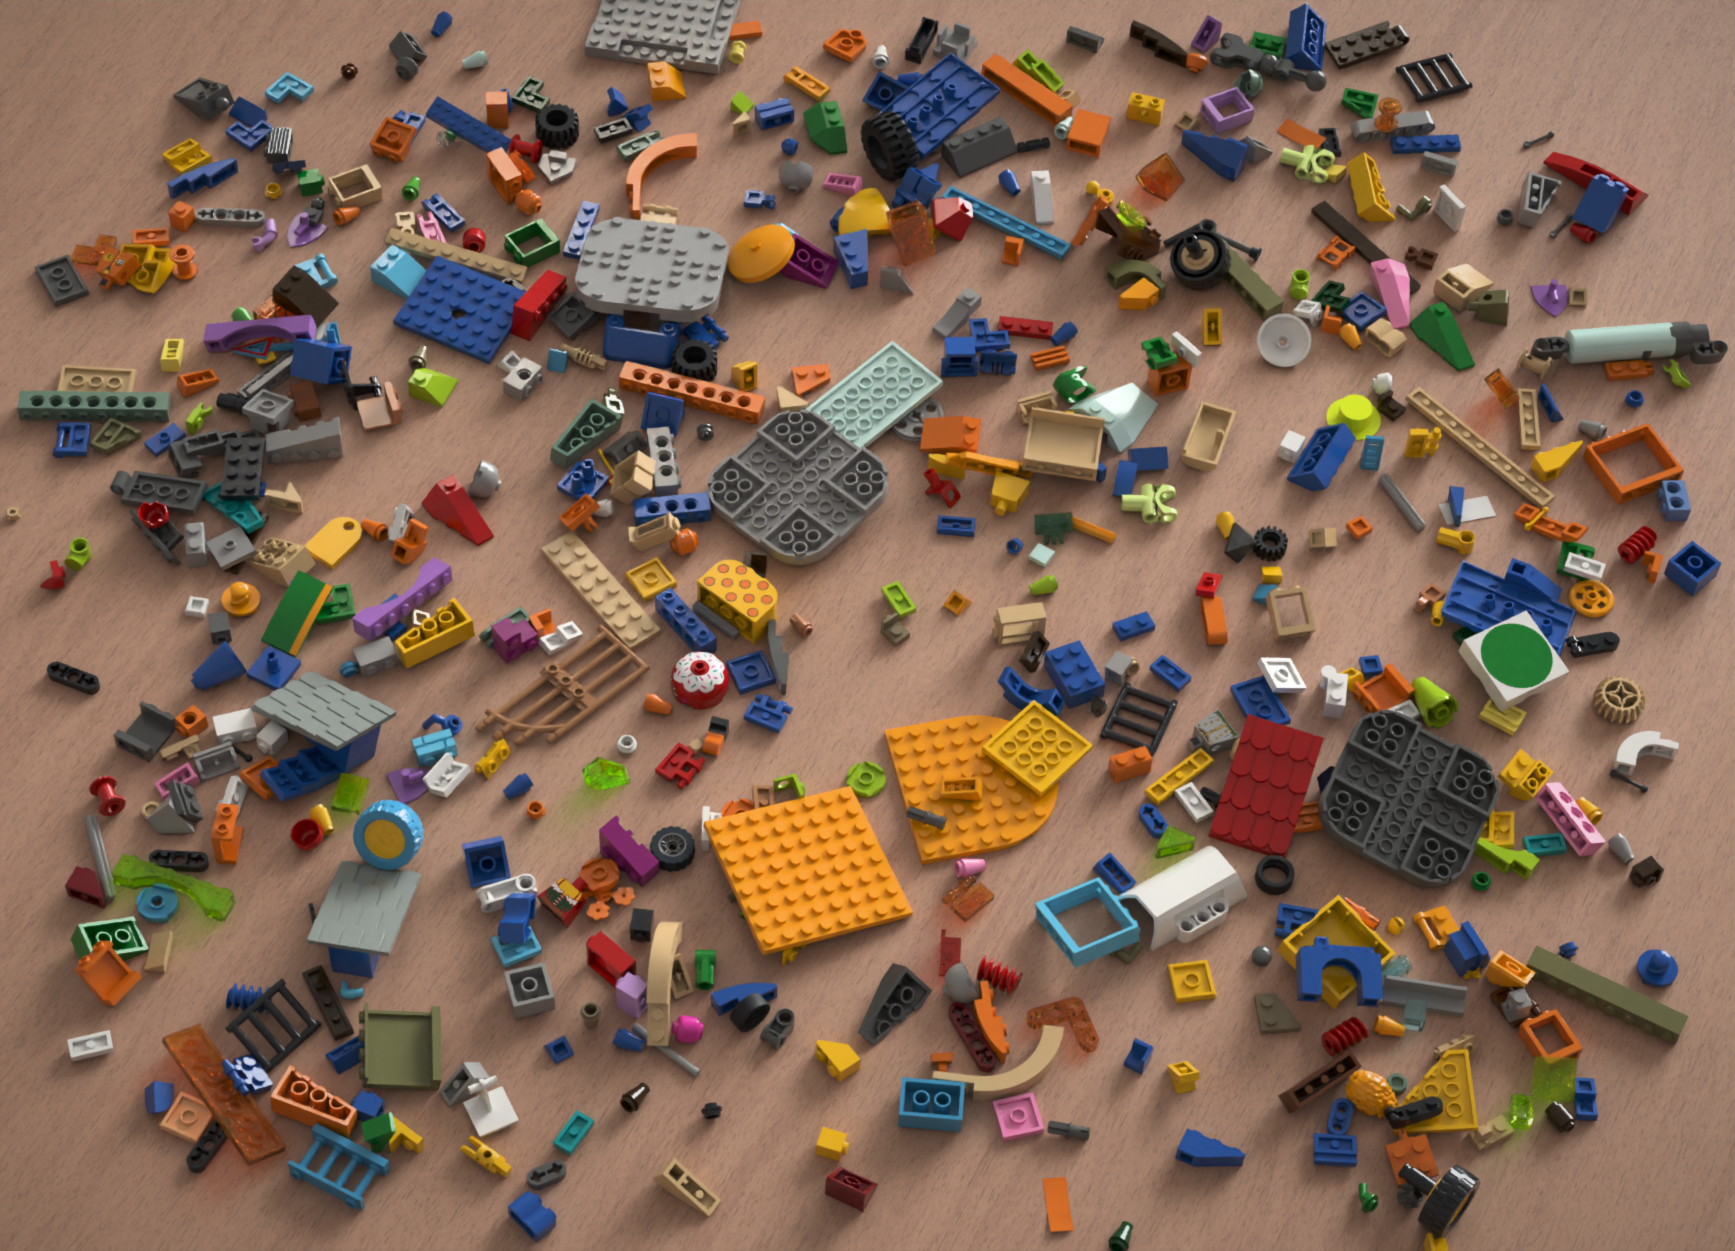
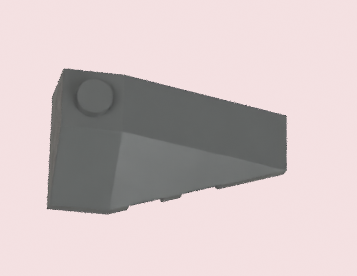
[858,963,932,1045]

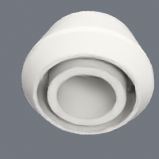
[1371,373,1392,395]

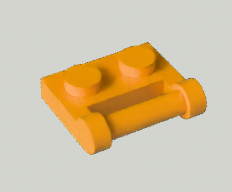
[1412,905,1459,952]

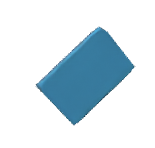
[547,348,568,373]
[1252,585,1278,606]

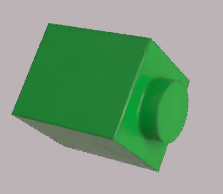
[297,168,325,197]

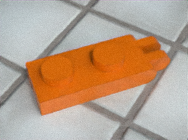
[1604,360,1655,381]

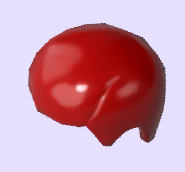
[137,501,169,529]
[290,819,323,851]

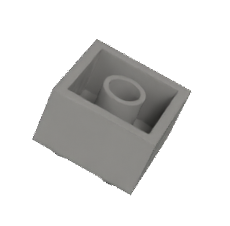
[504,962,555,1019]

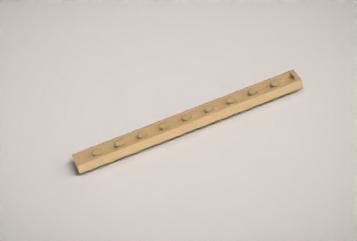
[1406,387,1555,510]

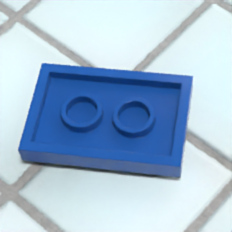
[1230,675,1291,725]

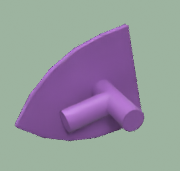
[287,212,328,248]
[1531,279,1568,317]
[387,768,429,804]

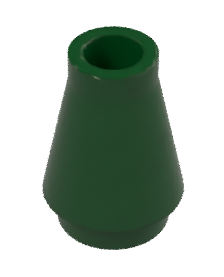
[1109,1221,1133,1251]

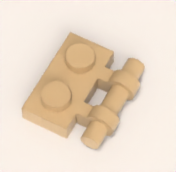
[640,203,678,225]

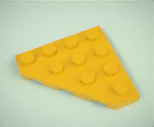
[1393,1049,1478,1135]

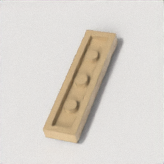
[1516,388,1541,451]

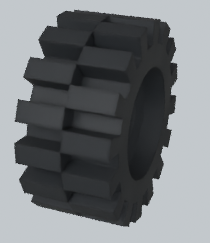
[1252,526,1288,562]

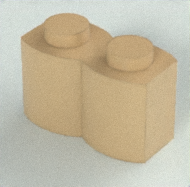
[1364,318,1407,358]

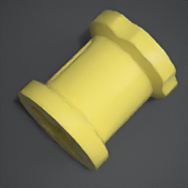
[729,41,746,64]

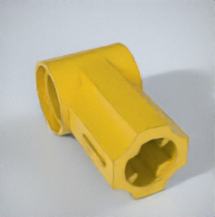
[1436,527,1475,555]

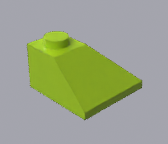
[408,368,459,408]

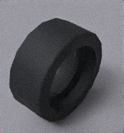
[1255,855,1294,895]
[730,993,770,1032]

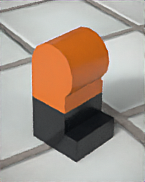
[702,716,729,756]

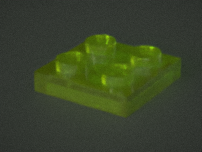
[1531,1056,1577,1101]

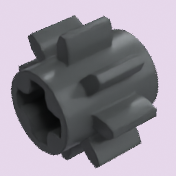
[1397,1183,1424,1209]

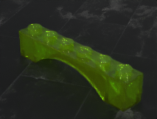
[112,854,235,922]

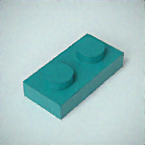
[1522,833,1567,857]
[553,1110,594,1156]

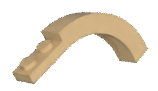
[646,922,683,1046]
[932,1025,1064,1101]

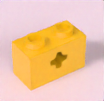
[1126,92,1165,126]

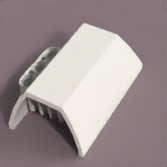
[1117,846,1247,951]

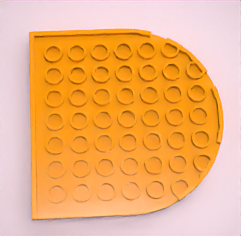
[884,715,1058,864]

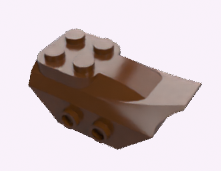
[1095,206,1162,261]

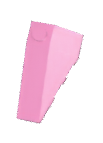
[1370,258,1410,330]

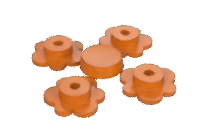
[580,887,635,921]

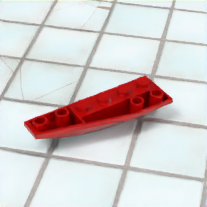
[1543,152,1649,215]

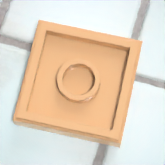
[159,1091,219,1145]

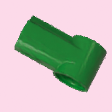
[695,950,716,990]

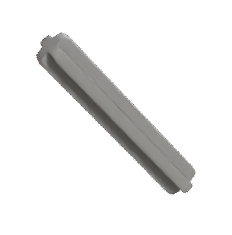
[1379,473,1426,532]

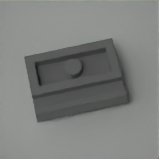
[167,779,203,823]

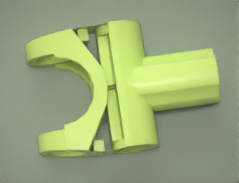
[1280,145,1335,184]
[1121,484,1177,523]

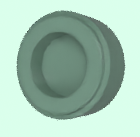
[1387,1073,1408,1095]

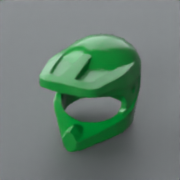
[1053,366,1096,404]

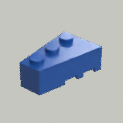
[833,229,868,289]

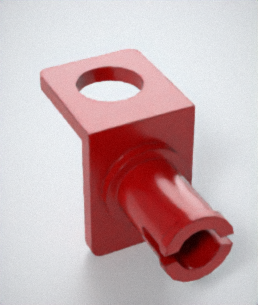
[923,468,961,508]

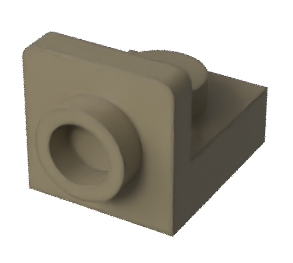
[880,612,910,647]

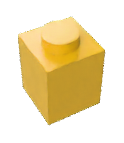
[816,1127,849,1162]

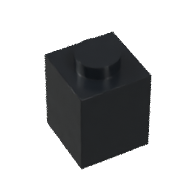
[630,908,654,942]

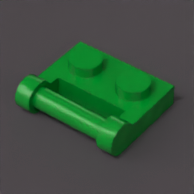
[1250,31,1287,60]
[1556,542,1595,581]

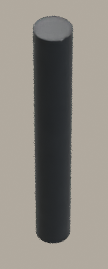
[1163,223,1199,247]

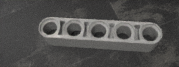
[1350,111,1435,143]

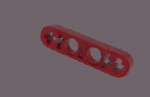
[948,1002,996,1073]

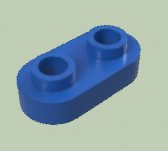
[1327,1098,1353,1135]

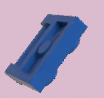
[53,422,91,458]

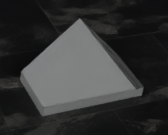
[1239,135,1273,165]
[880,265,914,294]
[146,794,195,834]

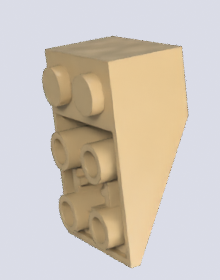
[1433,264,1494,312]
[245,537,316,587]

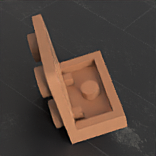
[357,382,403,431]

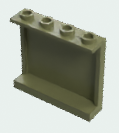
[359,1003,441,1090]

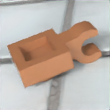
[1414,582,1446,614]

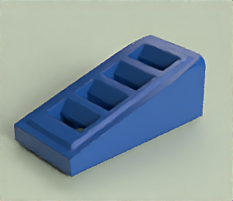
[1448,486,1464,527]
[1093,852,1137,894]

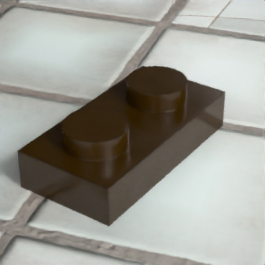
[1019,631,1050,673]

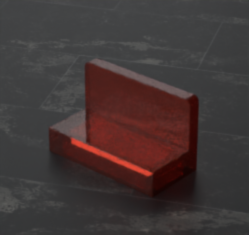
[939,929,961,977]

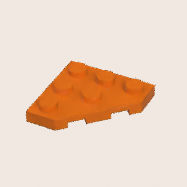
[1071,194,1108,247]

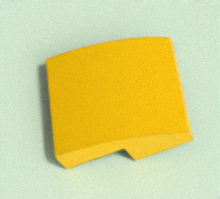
[162,138,212,175]
[1478,808,1515,849]

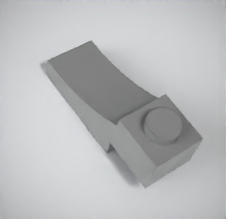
[932,288,982,339]

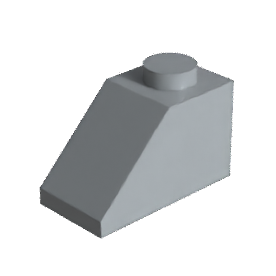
[439,1062,490,1107]

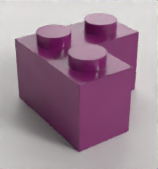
[491,617,538,664]

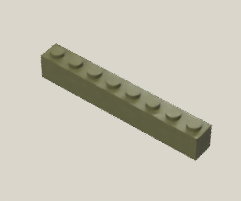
[1526,946,1688,1045]

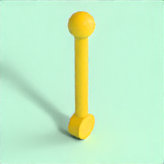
[1524,507,1549,531]

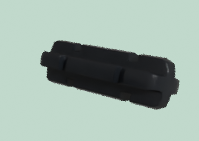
[1017,137,1050,153]

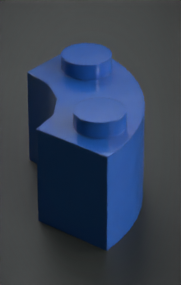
[498,893,536,943]

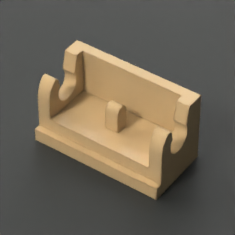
[1016,391,1058,426]

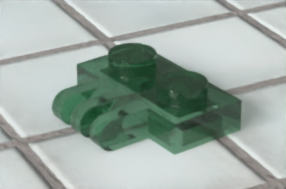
[1035,512,1073,545]

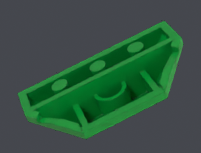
[803,101,847,155]

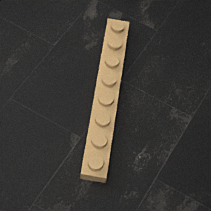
[385,228,527,285]

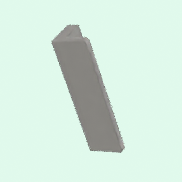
[1381,975,1468,1017]

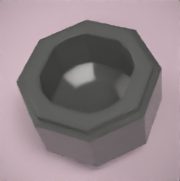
[1252,946,1272,966]

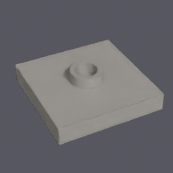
[206,526,257,571]

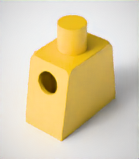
[990,471,1030,516]

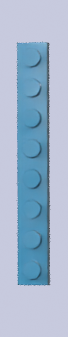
[942,186,1071,260]

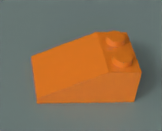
[919,416,981,455]

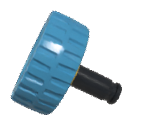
[353,800,424,870]

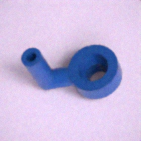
[422,714,462,736]

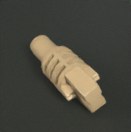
[559,343,608,371]

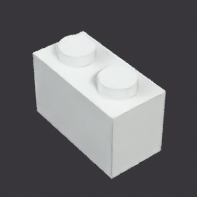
[213,708,258,745]

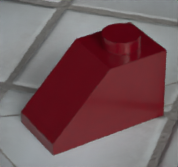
[65,866,106,909]

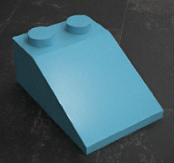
[370,245,426,300]

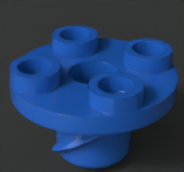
[1637,949,1678,987]

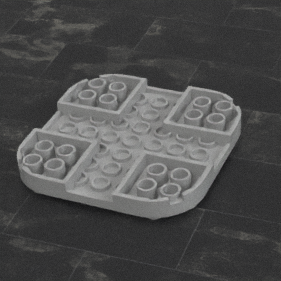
[575,217,729,322]
[708,409,889,565]

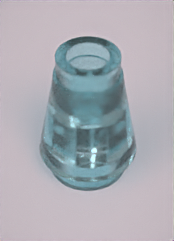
[1381,955,1412,979]

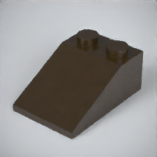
[272,265,339,328]

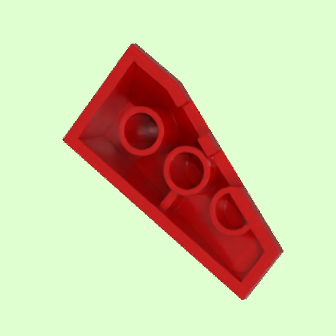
[422,474,494,546]

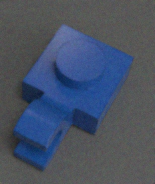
[744,190,776,209]

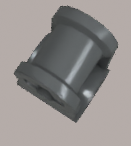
[759,1008,795,1050]

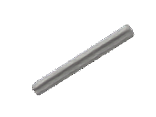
[85,815,116,901]

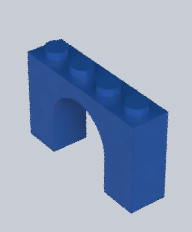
[1295,946,1383,1007]

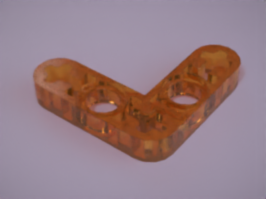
[1026,997,1099,1052]

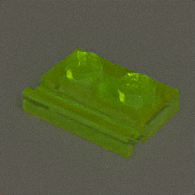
[331,773,370,815]

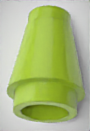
[1029,575,1058,596]

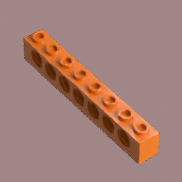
[619,361,765,424]

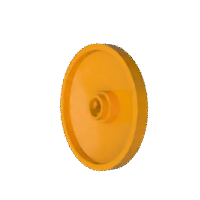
[728,224,795,283]

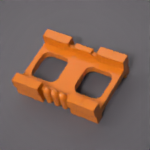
[1316,236,1356,271]

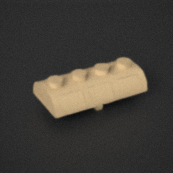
[1181,401,1237,471]

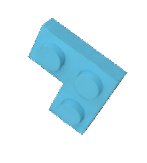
[265,72,314,104]

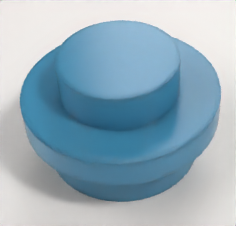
[339,661,358,678]

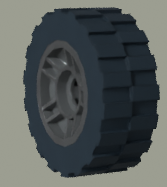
[650,826,695,872]

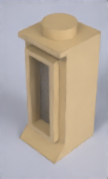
[628,512,680,552]

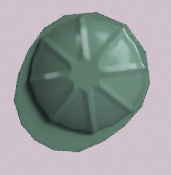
[1234,70,1264,99]

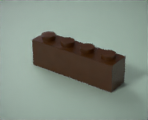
[1278,1049,1362,1114]

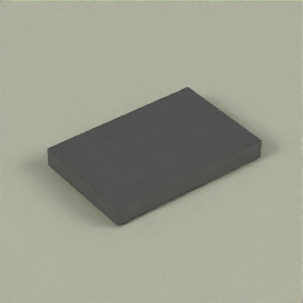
[34,255,89,307]

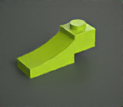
[1012,49,1065,93]
[1473,837,1540,881]

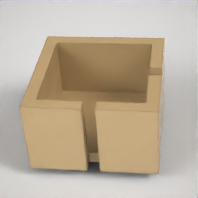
[610,450,656,506]

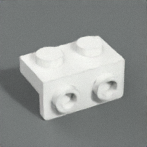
[423,753,471,798]

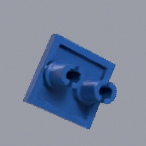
[557,459,609,501]

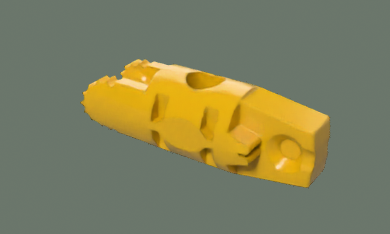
[460,1135,512,1178]

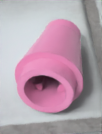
[954,859,986,879]

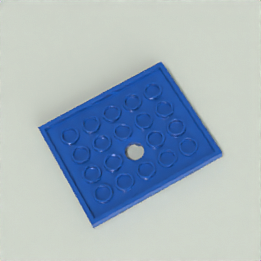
[393,256,526,364]

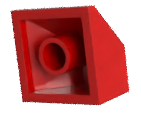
[932,197,973,242]

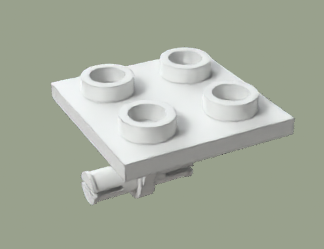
[463,1075,519,1138]

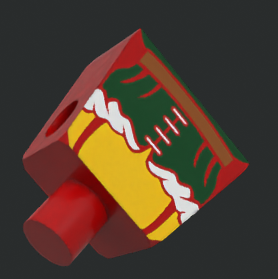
[537,876,588,928]

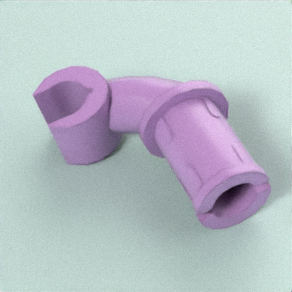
[252,219,278,252]

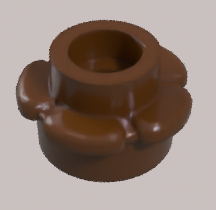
[341,63,358,80]

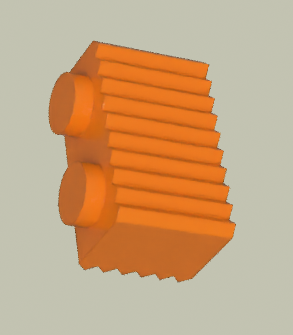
[1108,745,1153,783]

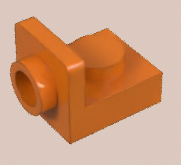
[1641,551,1663,584]

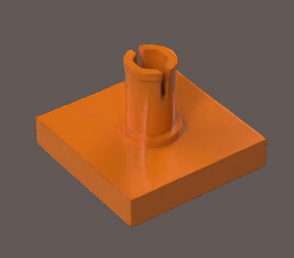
[558,493,600,533]

